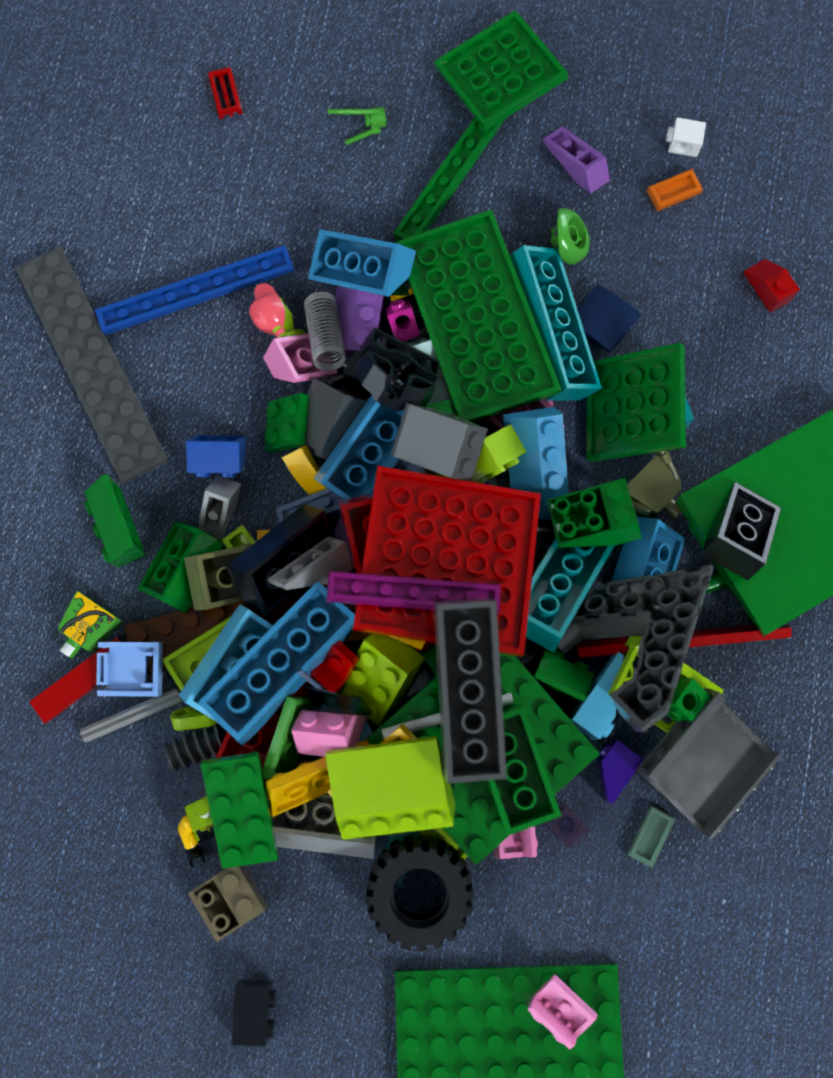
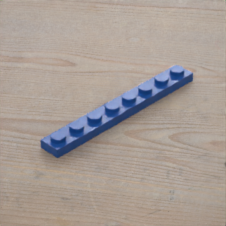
[95,245,294,335]

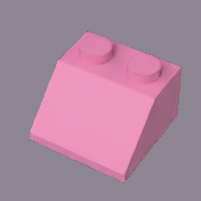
[291,709,368,757]

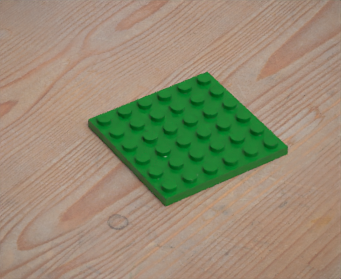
[366,653,600,865]

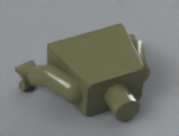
[606,450,682,520]

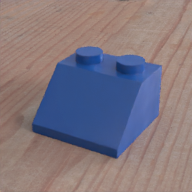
[186,435,247,477]

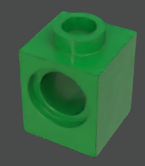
[667,677,710,722]

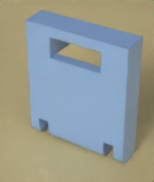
[96,642,163,697]

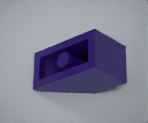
[598,740,644,804]

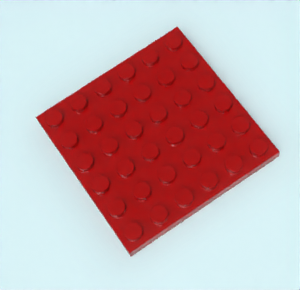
[352,466,541,657]

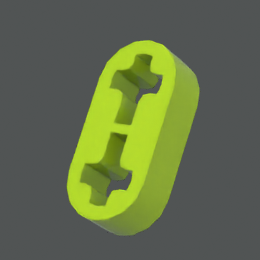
[170,706,218,731]

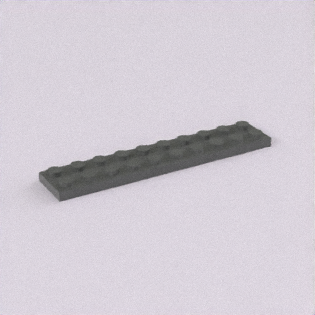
[15,246,169,484]

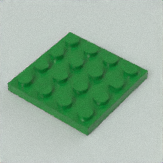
[434,10,568,131]
[586,343,686,462]

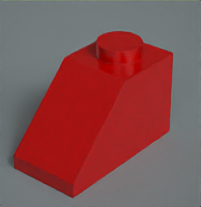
[743,259,800,313]

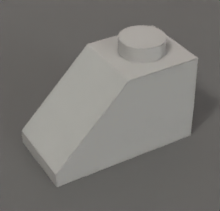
[198,475,241,540]

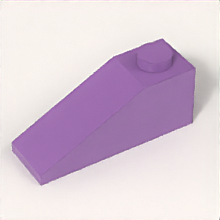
[543,126,610,194]

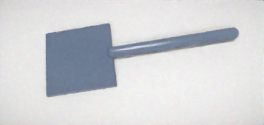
[298,670,345,702]

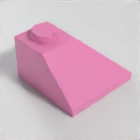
[263,334,338,383]

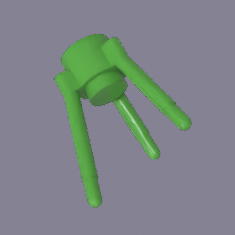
[327,107,386,145]

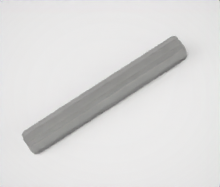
[80,688,183,742]

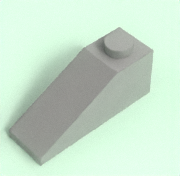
[268,536,354,590]

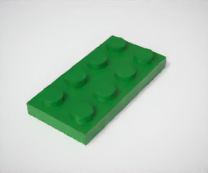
[201,752,279,869]

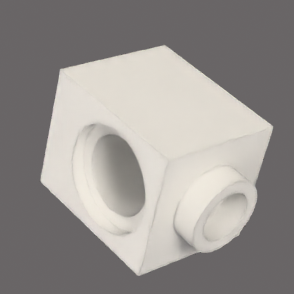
[666,118,706,157]

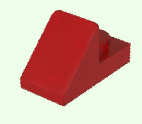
[310,640,360,693]

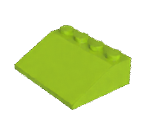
[325,736,455,840]

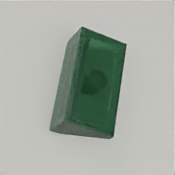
[308,692,372,716]

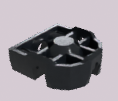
[354,327,440,412]

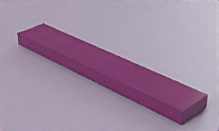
[326,571,500,615]

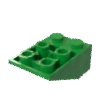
[547,478,642,548]

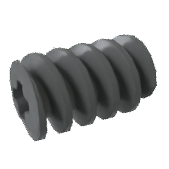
[164,724,224,771]

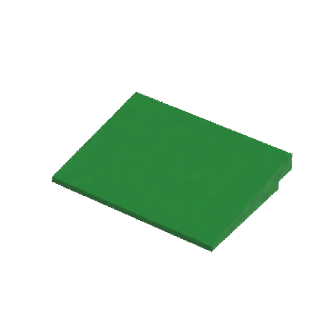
[676,409,833,637]

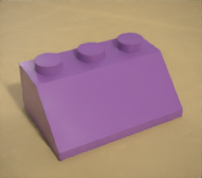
[327,286,386,358]

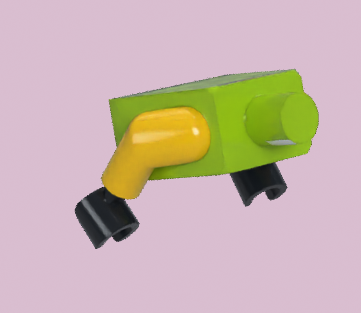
[178,796,215,868]

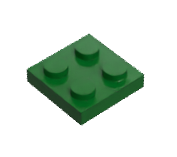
[264,393,309,453]

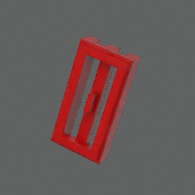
[207,67,243,119]

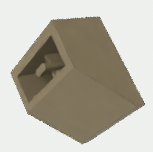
[188,865,269,942]

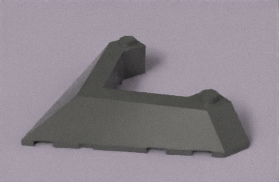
[557,565,714,732]

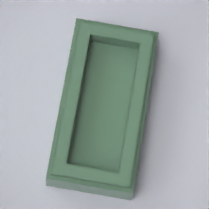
[626,805,676,868]

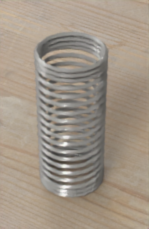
[304,292,346,371]

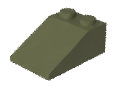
[184,543,254,610]

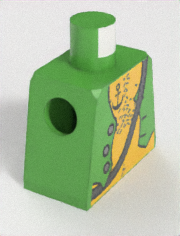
[58,591,124,659]

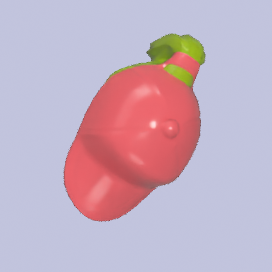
[249,284,306,338]

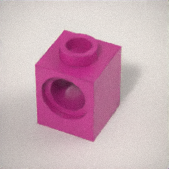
[385,299,420,341]

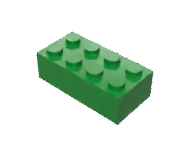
[486,704,562,836]

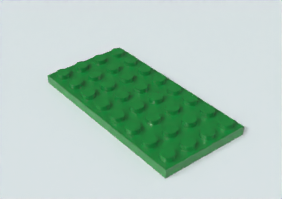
[396,209,561,422]
[395,963,624,1078]

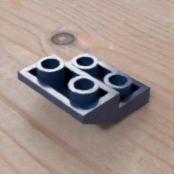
[577,284,641,353]

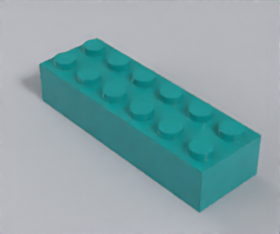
[510,245,602,401]
[526,539,615,653]

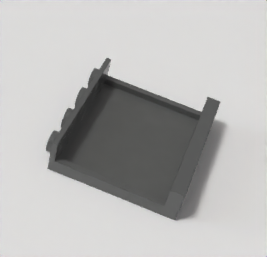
[636,687,781,839]

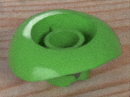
[550,208,590,265]

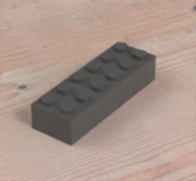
[433,598,507,783]

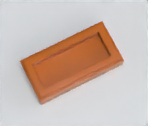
[647,169,703,212]

